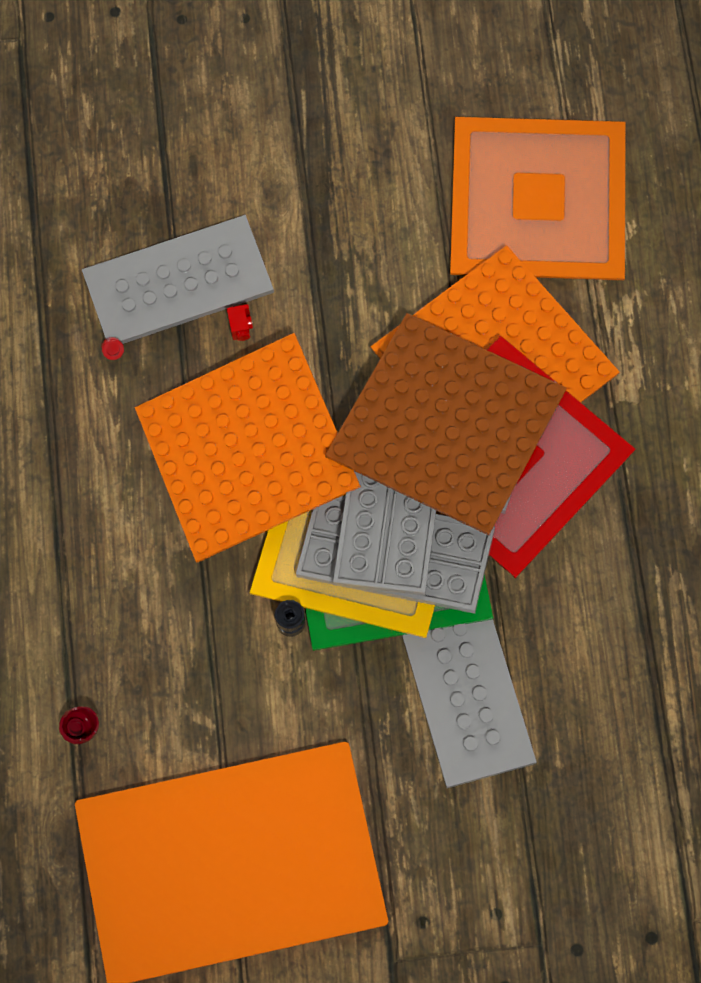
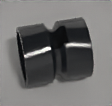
[275,600,306,637]

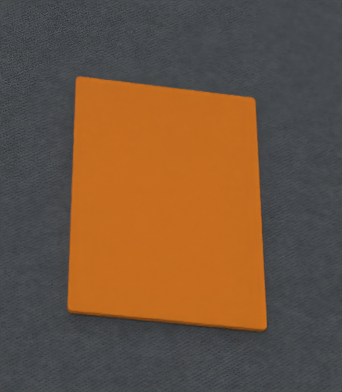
[75,742,388,983]

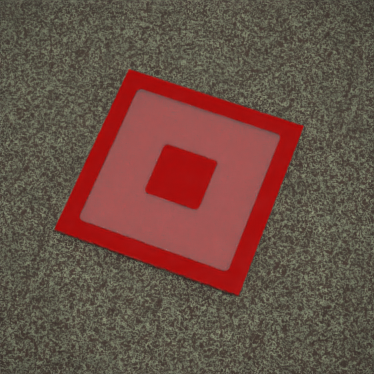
[440,336,636,579]

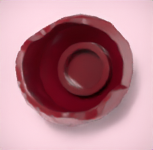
[59,706,99,744]

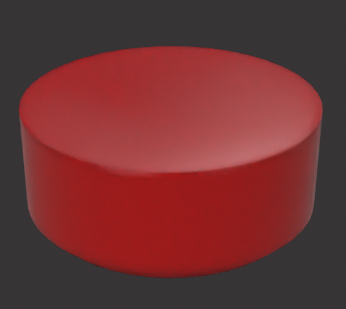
[101,337,124,360]

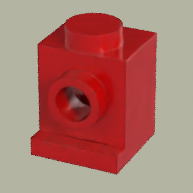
[227,304,253,341]

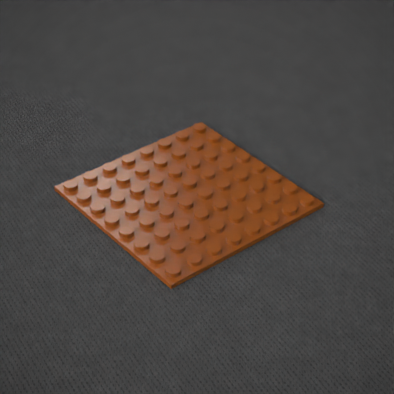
[325,313,567,536]

